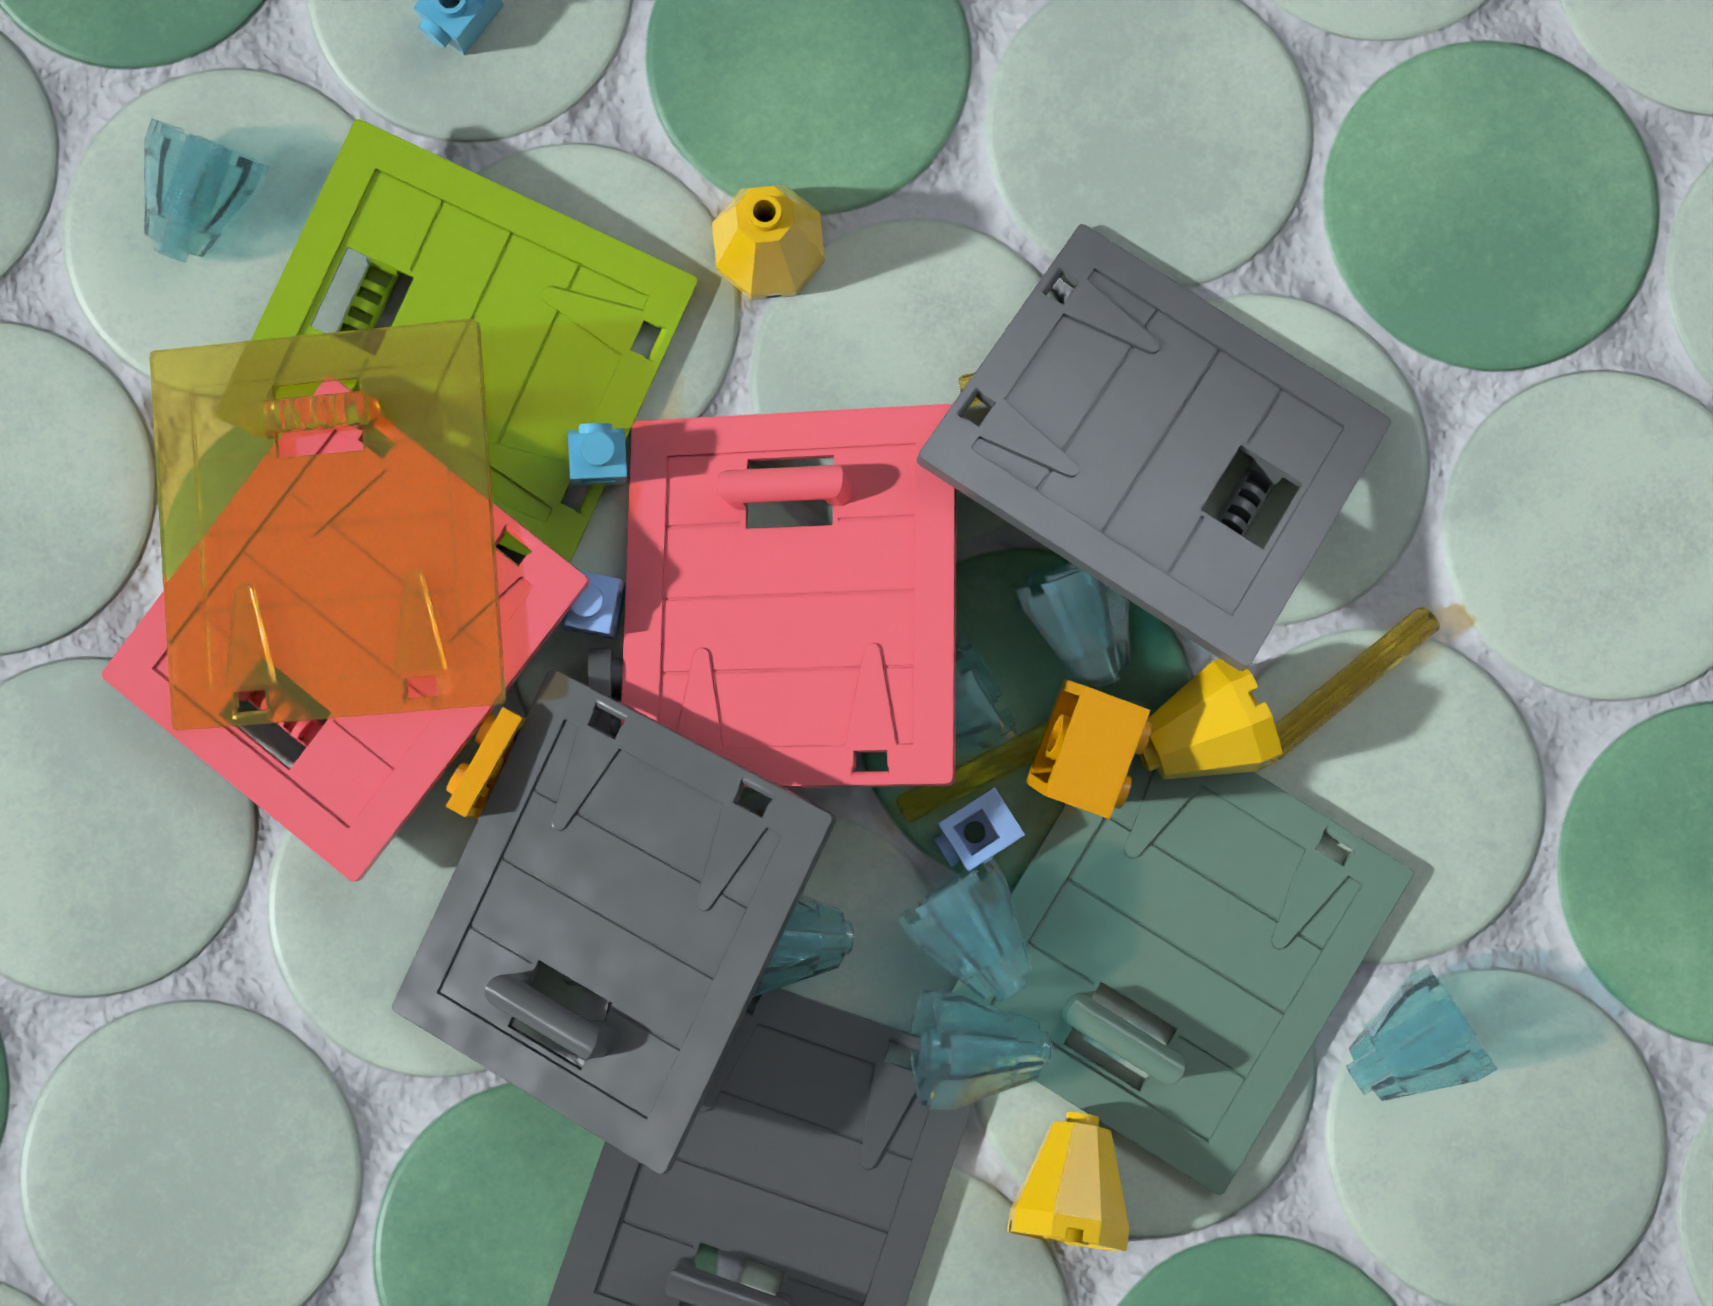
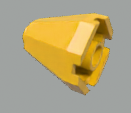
[712,185,825,300]
[1139,658,1283,780]
[1007,1112,1129,1252]

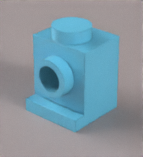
[414,0,504,55]
[568,423,627,486]

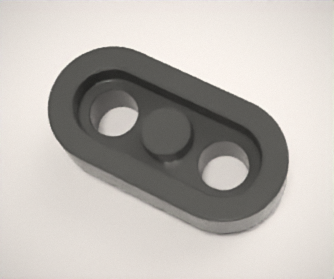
[588,648,623,738]

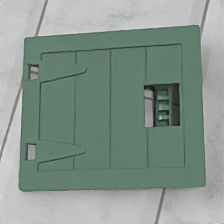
[937,699,1413,1195]

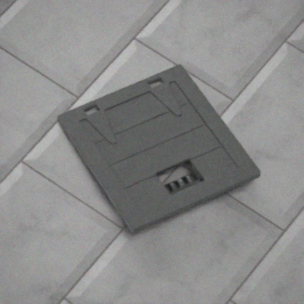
[916,224,1391,671]
[392,669,836,1174]
[547,981,986,1306]

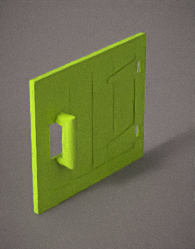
[217,119,697,563]

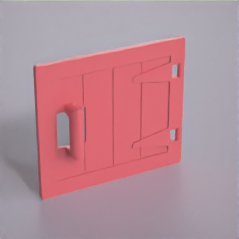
[101,376,590,882]
[620,404,957,789]

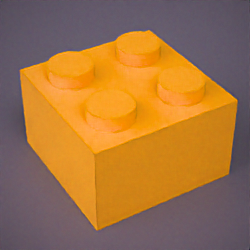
[1025,679,1152,820]

